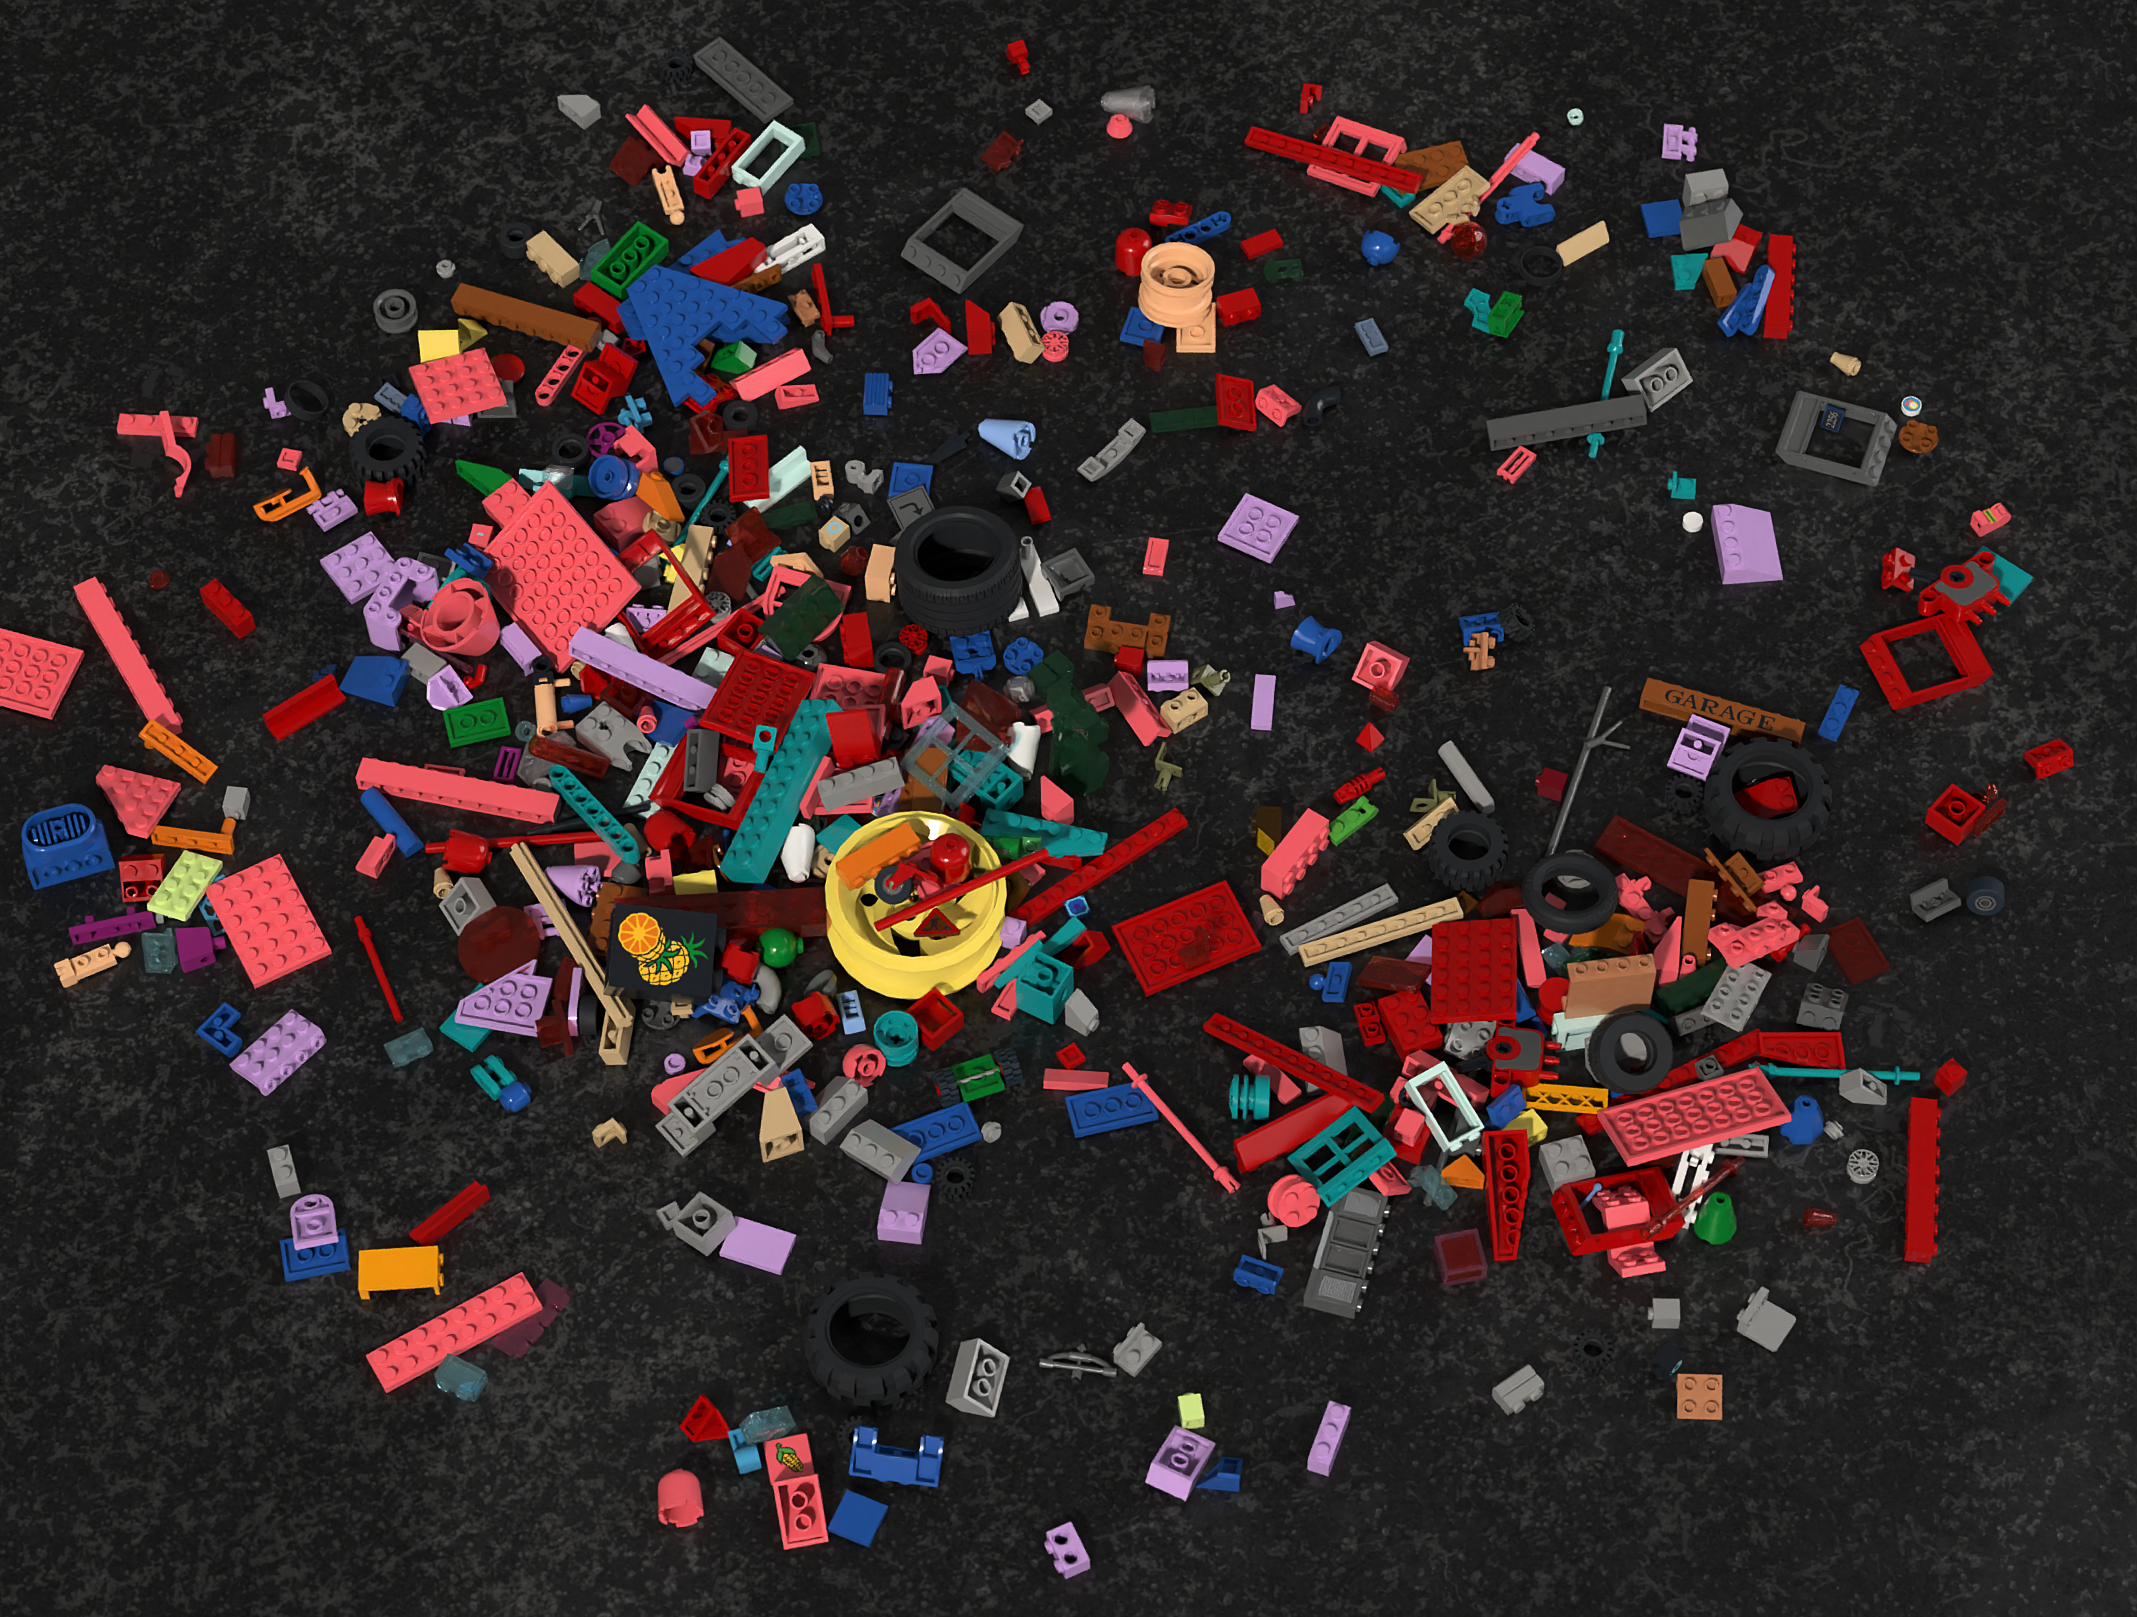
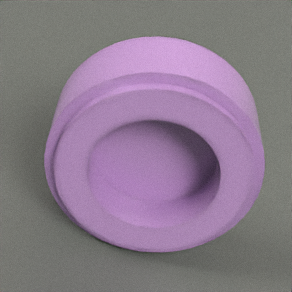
[664,1053,686,1076]

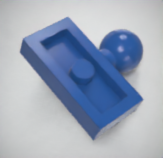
[1309,962,1352,1002]

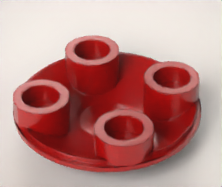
[490,354,525,384]

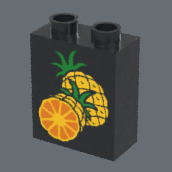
[603,903,726,1006]

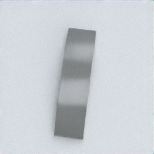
[1077,418,1146,482]

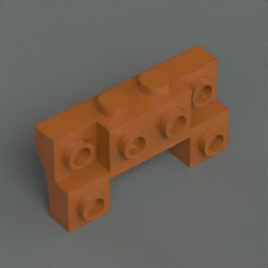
[1084,604,1171,660]

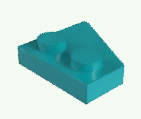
[1670,253,1708,290]

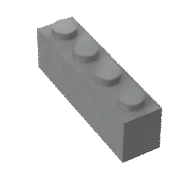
[816,757,905,811]

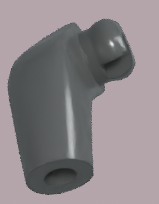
[812,330,833,364]

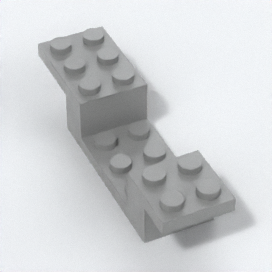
[655,1014,813,1158]

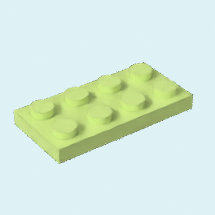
[147,850,223,922]

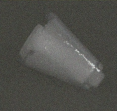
[1101,85,1155,124]

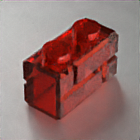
[205,433,237,478]

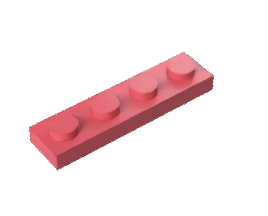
[117,414,199,437]
[977,930,1046,994]

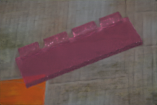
[398,628,473,674]
[491,1278,571,1358]

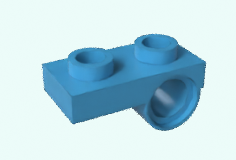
[728,1426,762,1474]

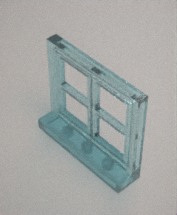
[899,701,1011,814]

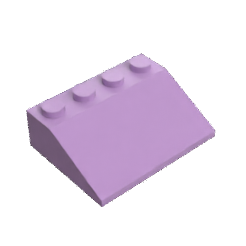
[1711,504,1783,584]

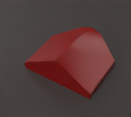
[579,664,625,700]

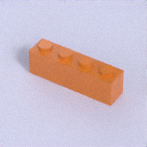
[836,822,921,891]

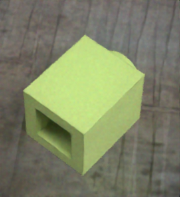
[1178,1393,1204,1429]

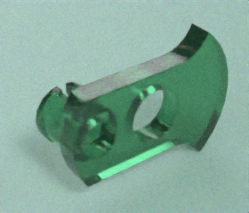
[1264,258,1304,283]

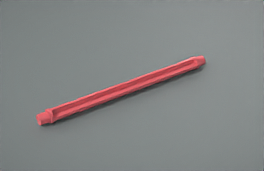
[1437,132,1540,244]
[656,585,786,666]

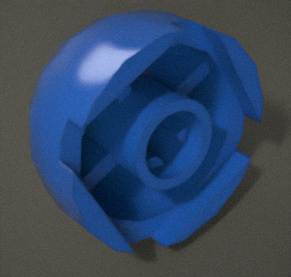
[1361,230,1400,266]

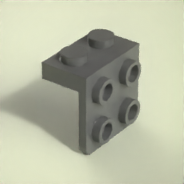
[1796,983,1849,1032]

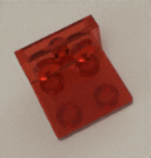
[725,506,782,566]

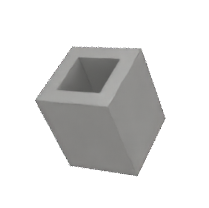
[222,786,251,820]
[1647,1299,1680,1328]

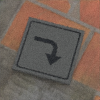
[887,485,935,531]

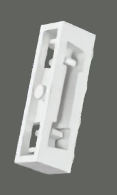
[753,223,825,275]
[1672,1143,1715,1229]

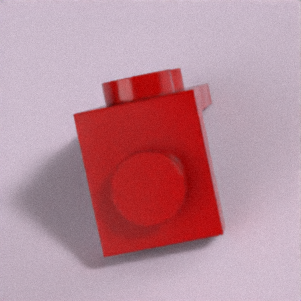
[910,297,952,335]

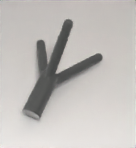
[578,200,605,236]
[1584,720,1630,750]

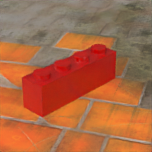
[693,128,752,200]

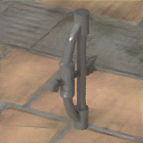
[1039,1344,1117,1380]

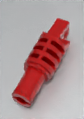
[1333,766,1386,805]

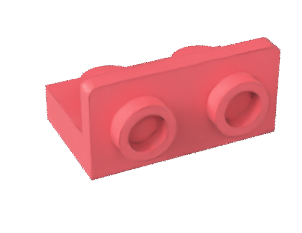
[1255,384,1302,427]

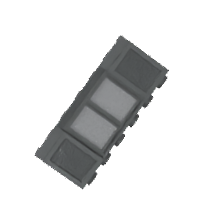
[1303,1187,1391,1319]

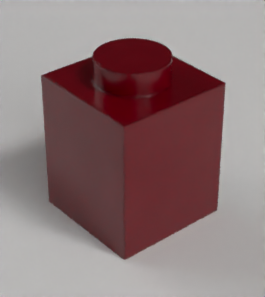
[1535,767,1568,802]

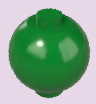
[755,926,803,968]

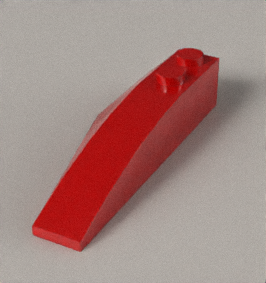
[1480,1129,1530,1261]

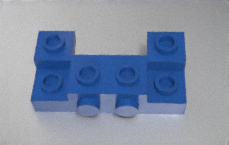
[849,1425,944,1487]

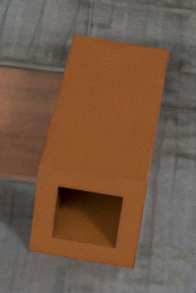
[1702,257,1737,308]

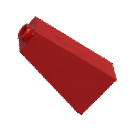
[690,237,767,287]

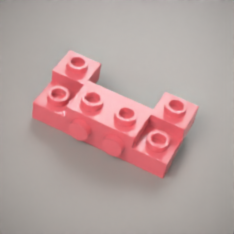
[1708,901,1800,969]

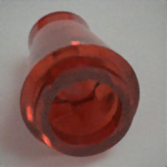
[1803,1207,1837,1228]

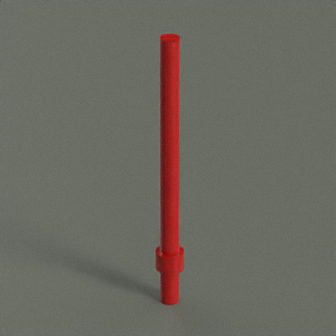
[354,916,403,1022]

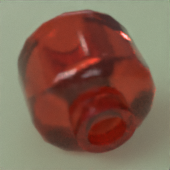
[839,546,869,576]

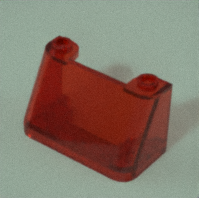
[955,680,1022,755]

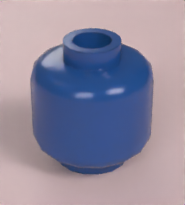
[499,1081,532,1112]

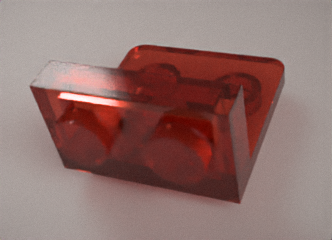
[609,136,666,186]

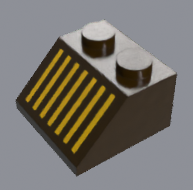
[1251,806,1282,857]

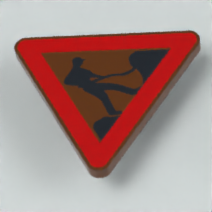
[914,908,961,940]

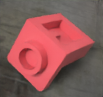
[1801,885,1829,923]

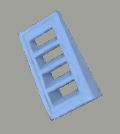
[836,990,866,1034]

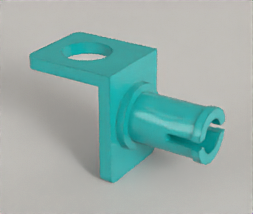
[752,725,777,773]

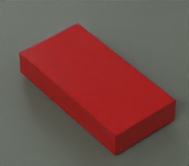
[1241,229,1283,260]

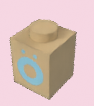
[819,516,850,552]

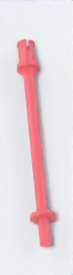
[1122,1062,1241,1194]

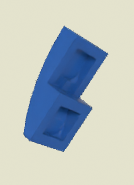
[781,1068,818,1118]

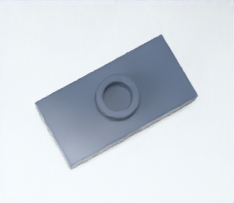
[1355,318,1388,356]
[374,382,407,418]

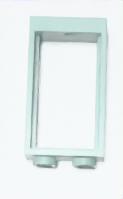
[731,121,806,196]
[1551,1011,1635,1053]
[1404,1061,1484,1152]

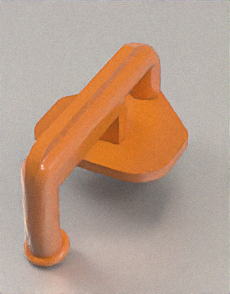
[253,466,322,521]
[692,1004,763,1065]

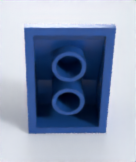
[339,656,411,707]

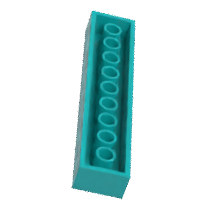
[719,699,843,884]

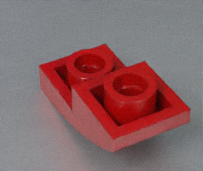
[1023,486,1051,525]
[1353,1001,1386,1047]

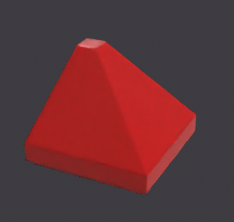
[1356,722,1385,753]

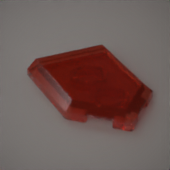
[705,541,753,601]

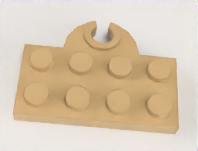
[1409,165,1491,234]

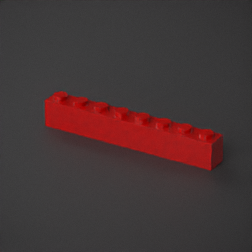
[1904,1097,1941,1263]

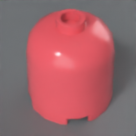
[658,1469,704,1527]

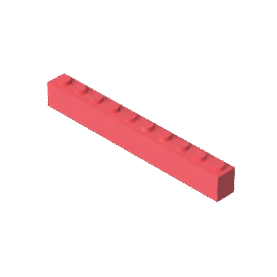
[73,577,183,735]
[356,758,562,824]

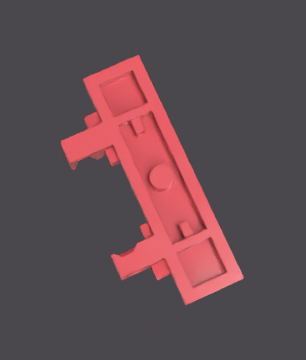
[1614,873,1675,948]

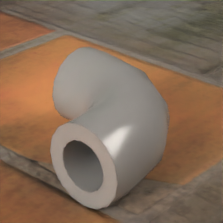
[753,961,782,1014]

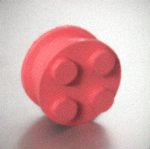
[1268,1174,1320,1227]

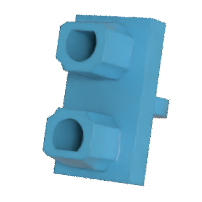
[618,395,653,434]

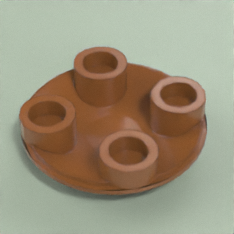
[1899,420,1938,453]
[713,843,732,883]

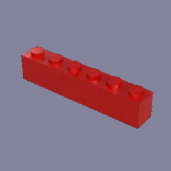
[1763,234,1796,339]

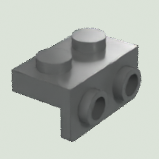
[1910,878,1961,922]
[1667,1004,1717,1036]

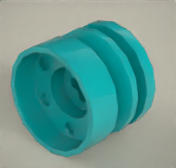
[874,1011,919,1067]
[1229,1074,1270,1120]

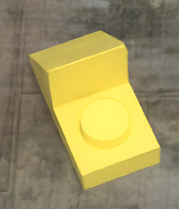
[457,319,487,351]
[658,543,686,584]

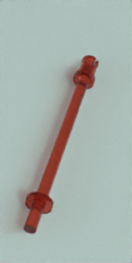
[1640,1156,1745,1240]

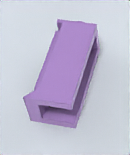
[499,622,542,676]

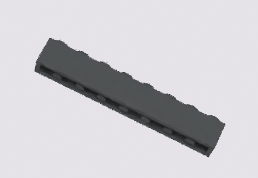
[1486,394,1647,451]

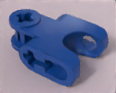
[1495,183,1555,227]

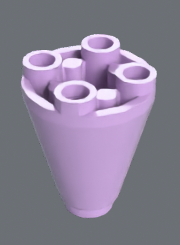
[544,865,603,907]

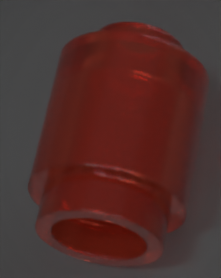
[1368,685,1400,712]

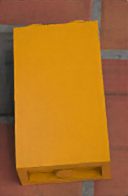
[358,1246,444,1299]

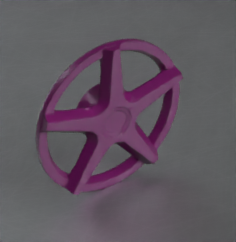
[586,422,626,457]

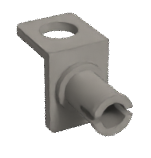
[1258,1212,1287,1261]

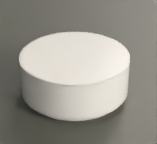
[1682,512,1703,532]

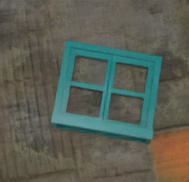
[1287,1106,1397,1208]

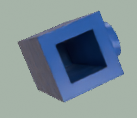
[400,394,432,437]

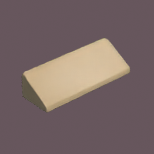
[1556,221,1609,266]

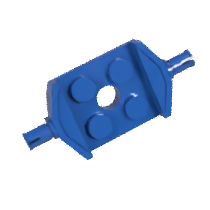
[949,630,996,681]

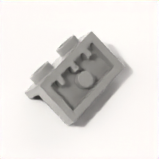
[1113,1322,1162,1377]

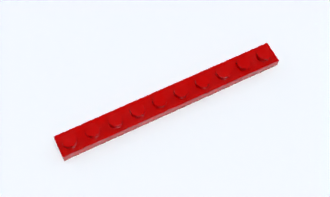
[1244,126,1423,194]
[1009,808,1188,929]
[1203,1012,1385,1113]
[1576,1028,1761,1138]

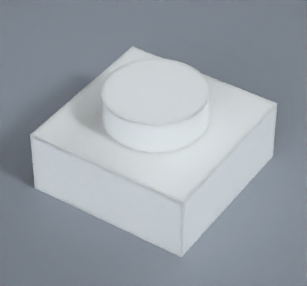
[1008,597,1029,622]

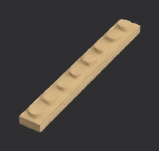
[1298,897,1463,967]

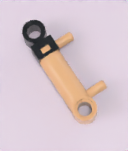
[532,655,574,749]

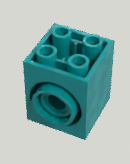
[1015,950,1074,1025]

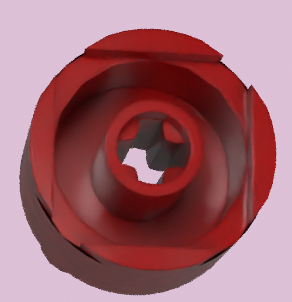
[713,943,760,984]
[791,991,840,1040]

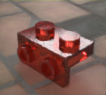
[980,130,1024,173]

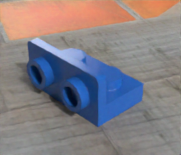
[444,543,493,579]
[1459,612,1504,646]

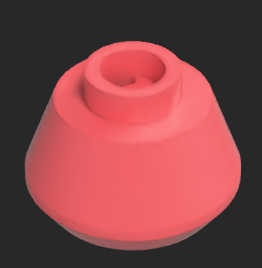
[1107,114,1132,139]

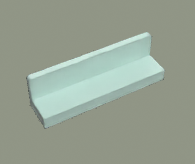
[743,445,817,515]

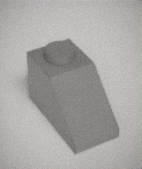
[557,95,601,130]
[1065,988,1099,1037]
[1839,1068,1887,1105]

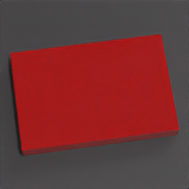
[1215,373,1257,432]

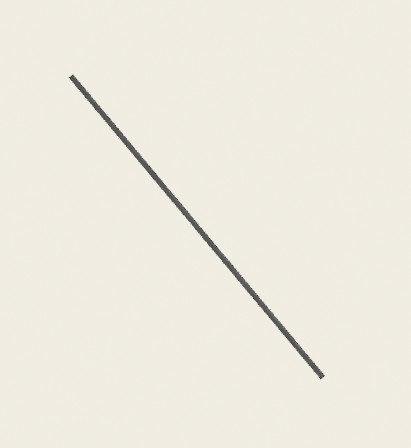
[1423,686,1612,1206]

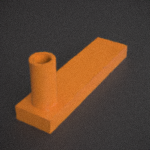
[139,719,218,784]
[151,818,236,855]

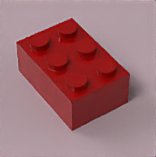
[1377,986,1443,1063]

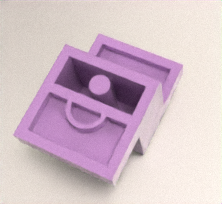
[1667,714,1731,781]

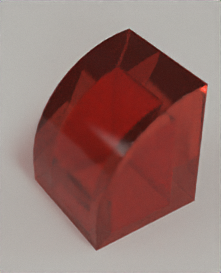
[1143,340,1166,372]

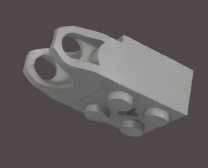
[575,701,653,771]

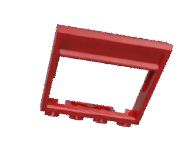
[616,528,716,661]
[1859,613,1994,711]
[648,733,773,830]
[1550,1166,1686,1256]

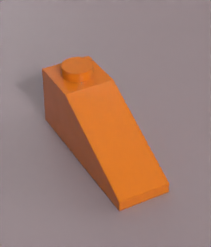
[635,471,685,522]

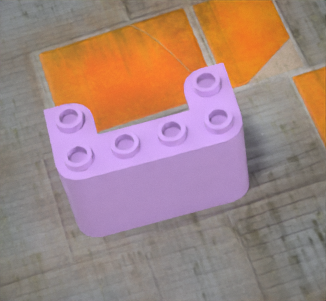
[364,557,440,656]

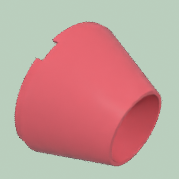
[420,578,500,656]

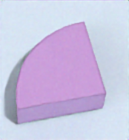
[1274,591,1295,609]

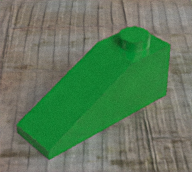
[455,460,513,497]

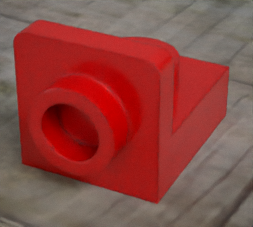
[1300,83,1322,113]

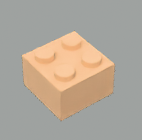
[865,544,897,603]

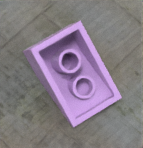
[877,1180,931,1244]
[1145,1425,1216,1501]

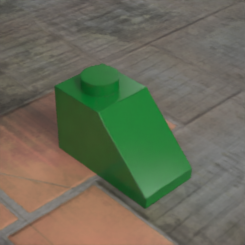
[710,341,757,374]

